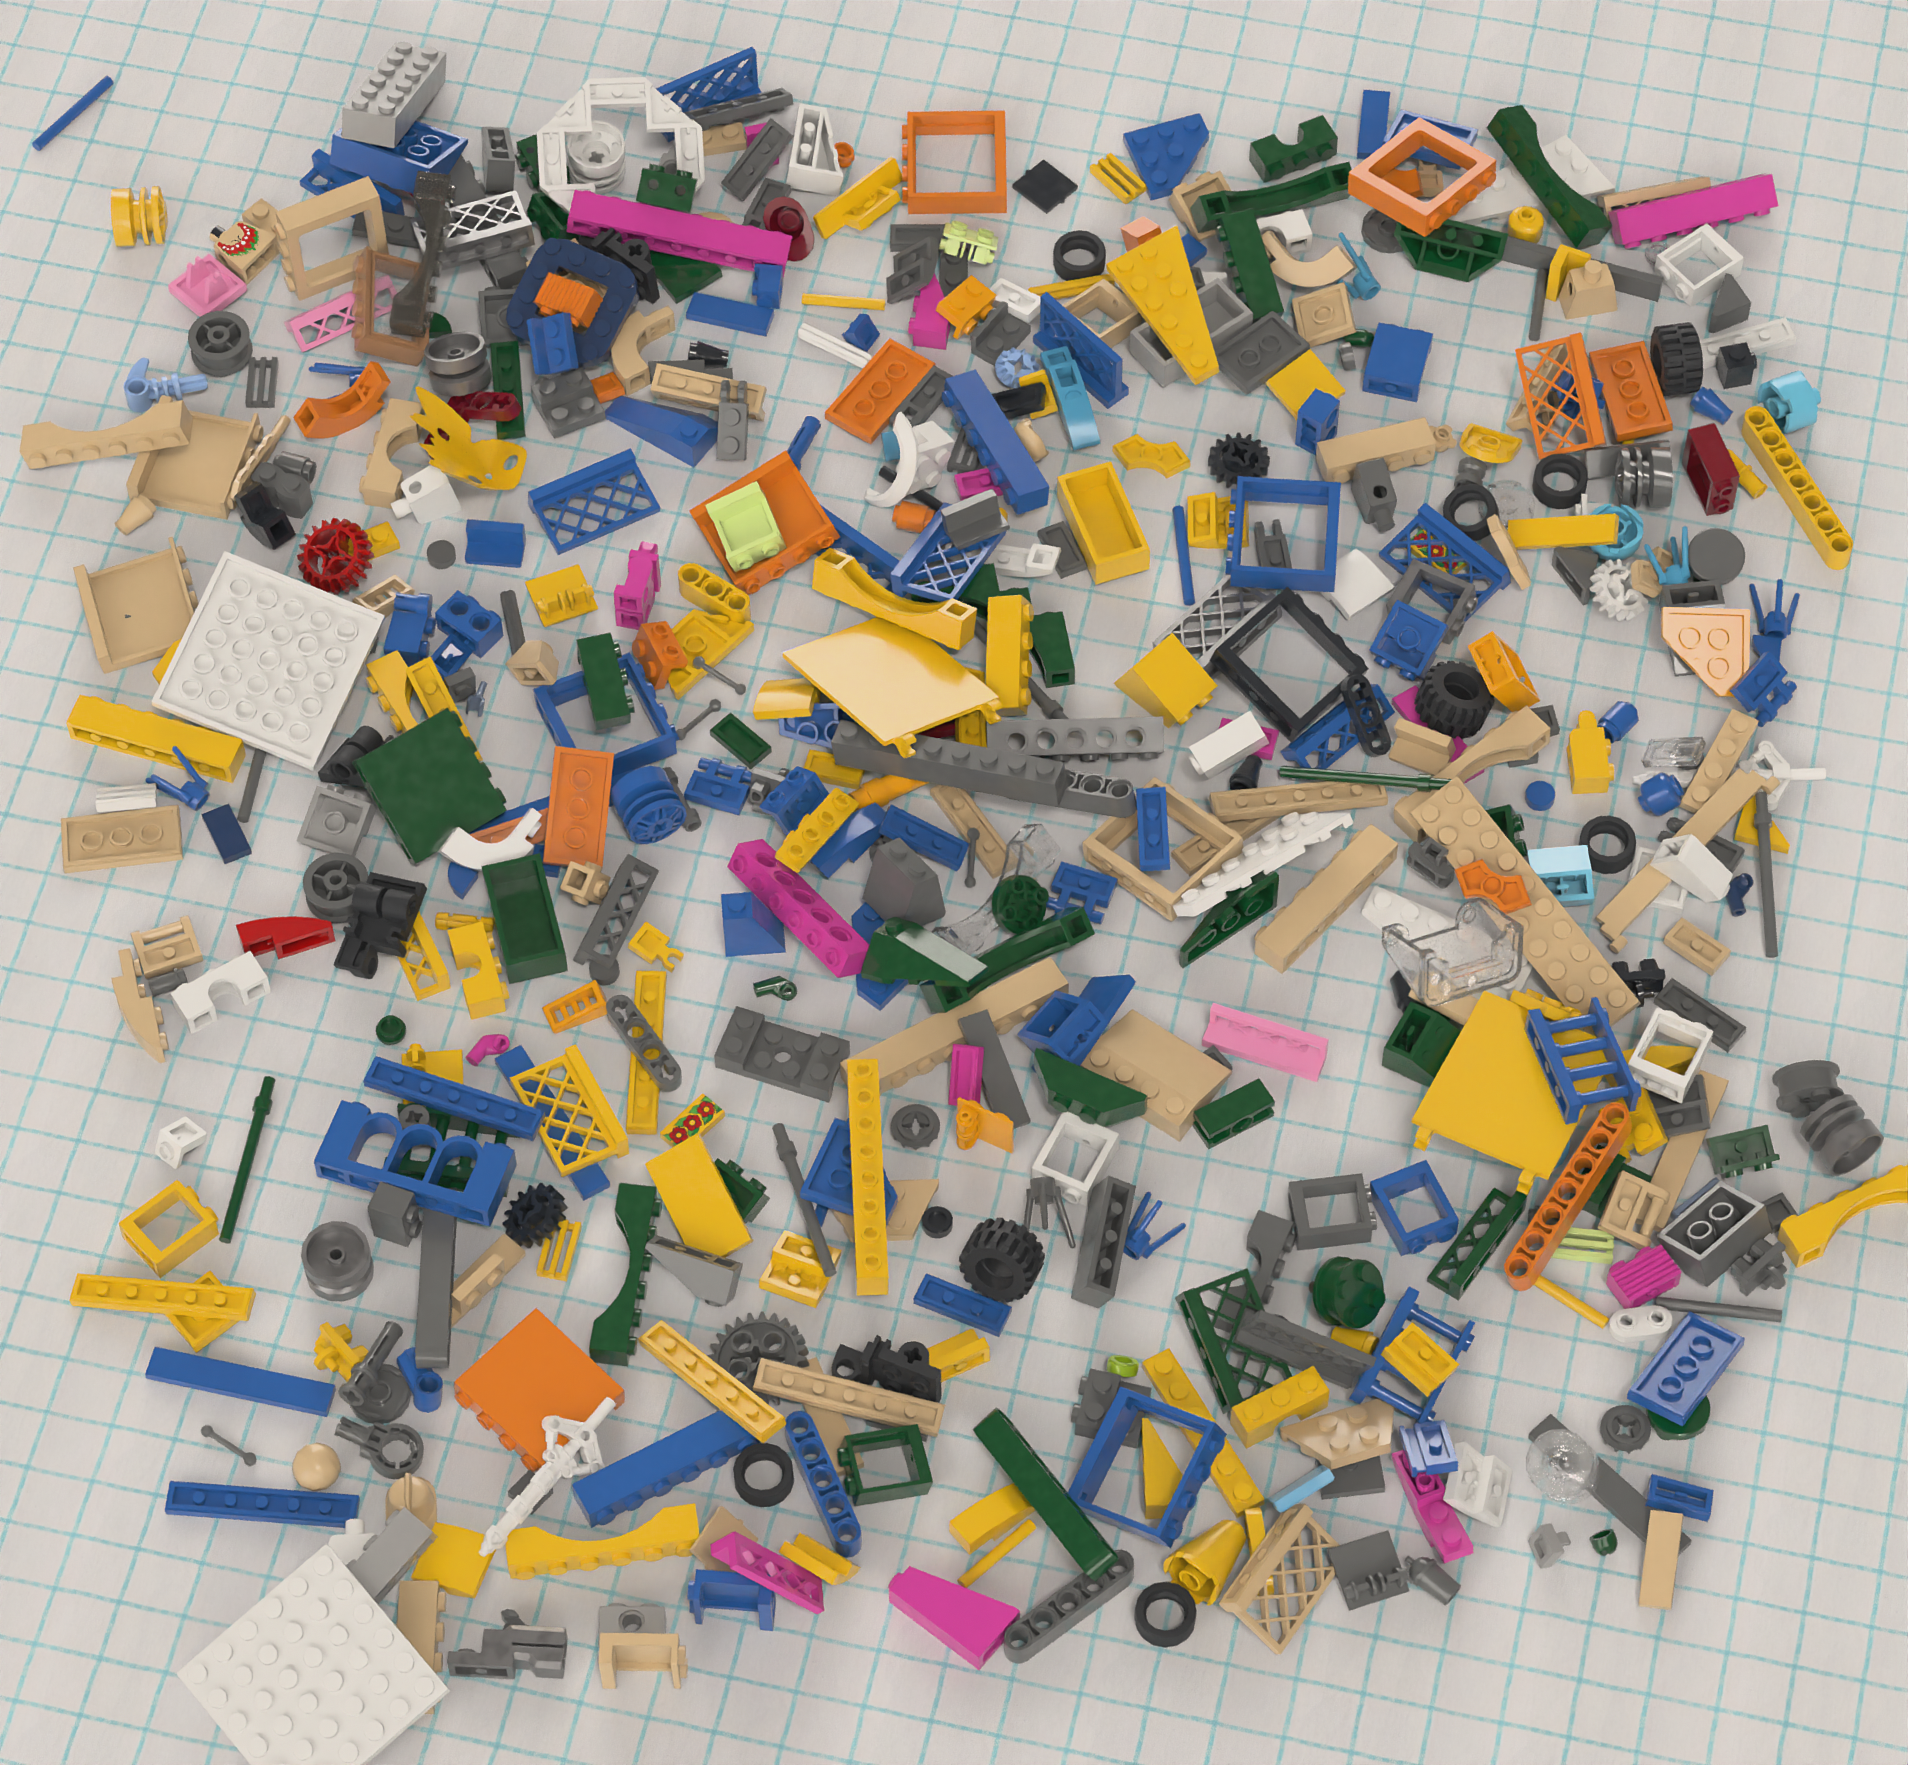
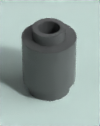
[272,451,316,484]

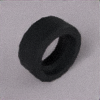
[1053,230,1106,281]
[1532,454,1588,510]
[1443,484,1499,541]
[1578,815,1636,874]
[733,1443,794,1508]
[1134,1582,1197,1648]

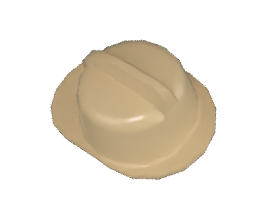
[385,1473,437,1530]

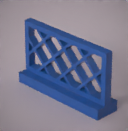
[656,46,762,142]
[1033,292,1129,409]
[528,448,661,555]
[890,502,1006,602]
[1379,503,1511,622]

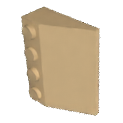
[1081,1009,1232,1142]

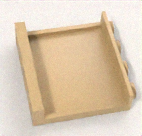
[126,395,264,520]
[73,537,199,674]

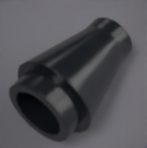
[688,341,729,368]
[1229,755,1263,790]

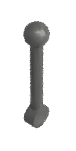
[693,656,746,695]
[676,699,721,740]
[964,828,980,888]
[201,1425,257,1466]

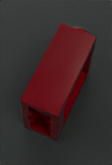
[1682,423,1740,516]

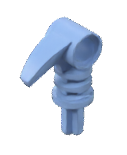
[124,358,208,412]

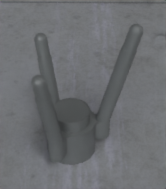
[1023,1177,1076,1248]

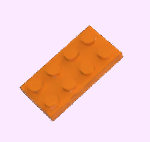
[825,338,936,444]
[1589,341,1673,442]
[542,746,614,867]

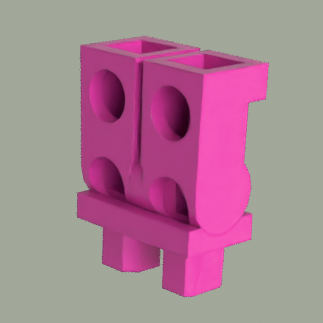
[613,541,661,630]

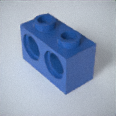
[1295,388,1340,455]
[435,590,504,658]

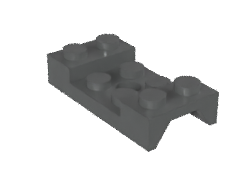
[714,1006,850,1103]

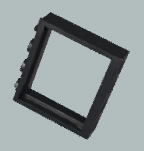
[1210,587,1369,742]

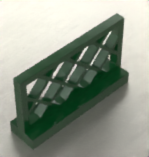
[1175,1268,1292,1414]

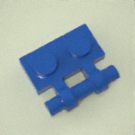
[1730,651,1797,727]
[684,757,752,816]
[1046,861,1118,925]

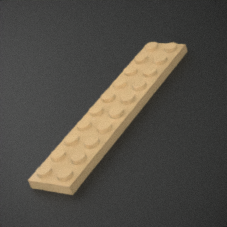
[1410,776,1641,1036]

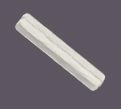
[798,323,873,368]

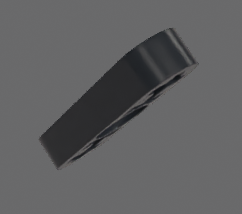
[1341,674,1391,757]

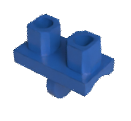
[1550,370,1606,419]

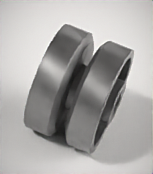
[424,331,492,396]
[301,1221,374,1302]

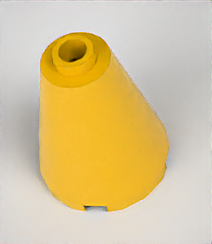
[1163,1519,1246,1606]

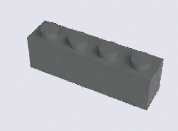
[1071,1175,1136,1308]

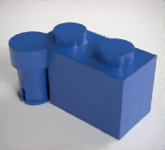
[384,592,436,667]

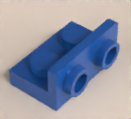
[527,313,579,375]
[759,766,829,835]

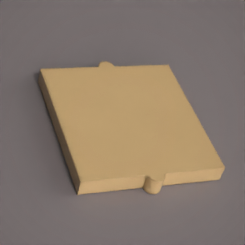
[689,1506,758,1572]

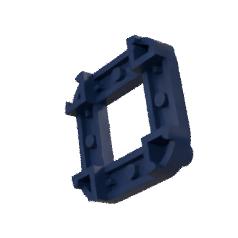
[506,238,639,370]

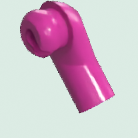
[465,1034,510,1066]

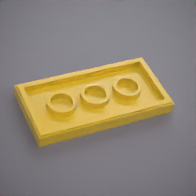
[645,1133,754,1258]

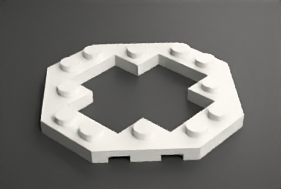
[537,77,705,214]

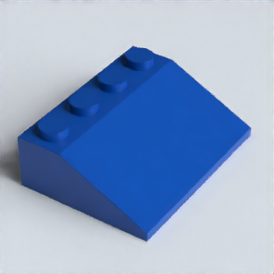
[330,121,468,198]

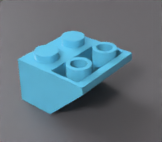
[1527,845,1594,907]

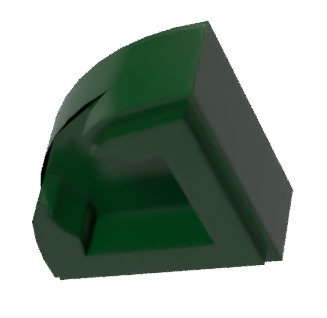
[429,311,452,339]

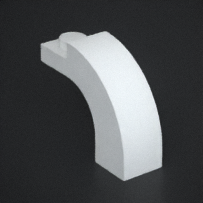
[438,808,542,870]

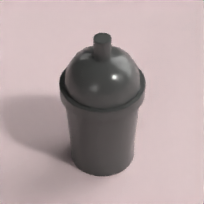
[1405,1555,1461,1606]

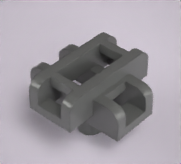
[1407,837,1454,889]

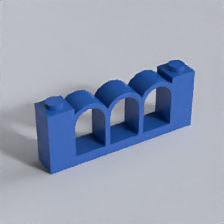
[314,1100,517,1227]

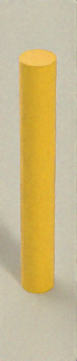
[802,293,886,310]
[1534,1275,1610,1329]
[957,1519,1037,1588]

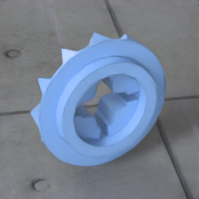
[995,347,1040,389]

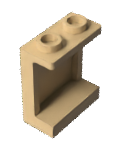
[598,1633,688,1689]

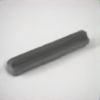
[500,590,525,656]

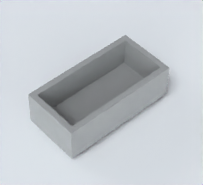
[1129,278,1253,387]

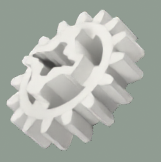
[1589,559,1648,621]

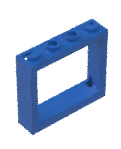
[1225,476,1341,592]
[533,652,679,777]
[1068,1386,1227,1548]

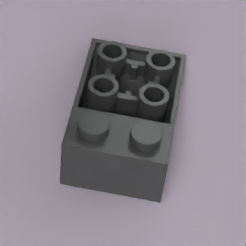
[1659,580,1726,677]

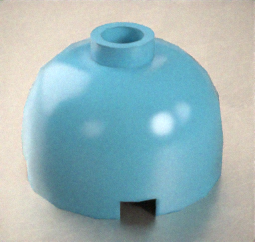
[1589,503,1644,562]

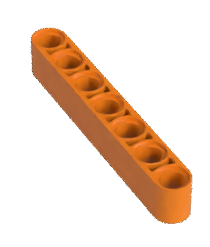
[1504,1102,1632,1291]

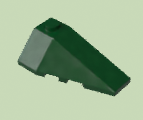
[861,917,989,987]

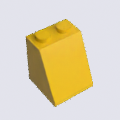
[1114,633,1218,729]

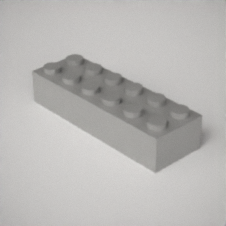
[342,42,447,148]

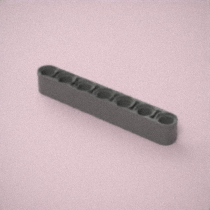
[415,1188,457,1369]

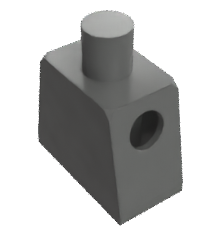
[1351,457,1397,532]

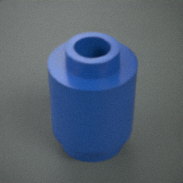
[1597,701,1639,744]

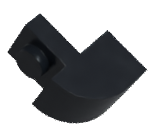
[234,481,296,550]

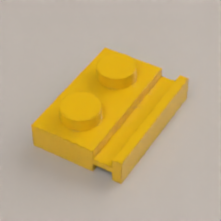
[1381,1322,1459,1397]

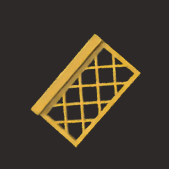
[510,1044,629,1177]

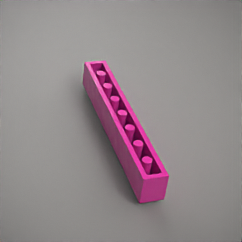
[567,190,792,278]

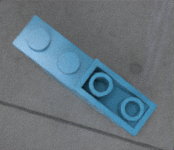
[1040,346,1100,451]

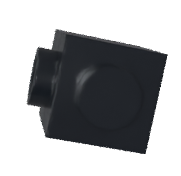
[1716,342,1757,389]

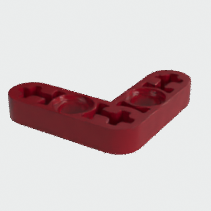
[424,391,522,460]

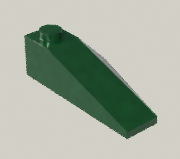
[1179,871,1279,969]

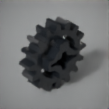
[1208,432,1270,488]
[503,1183,568,1248]

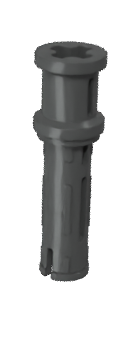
[338,1321,403,1406]

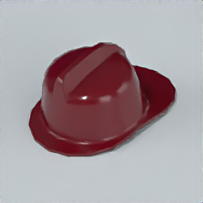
[763,196,815,262]

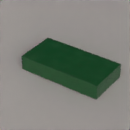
[710,712,772,769]

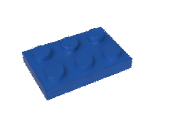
[1383,109,1478,170]

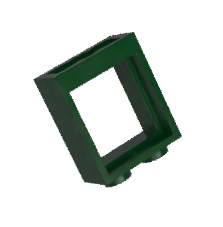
[837,1424,933,1507]

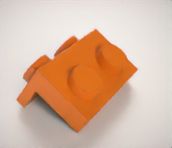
[632,621,688,690]

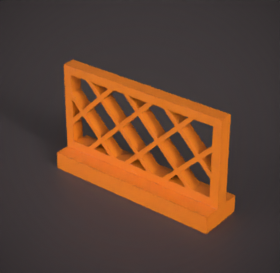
[1515,332,1607,460]

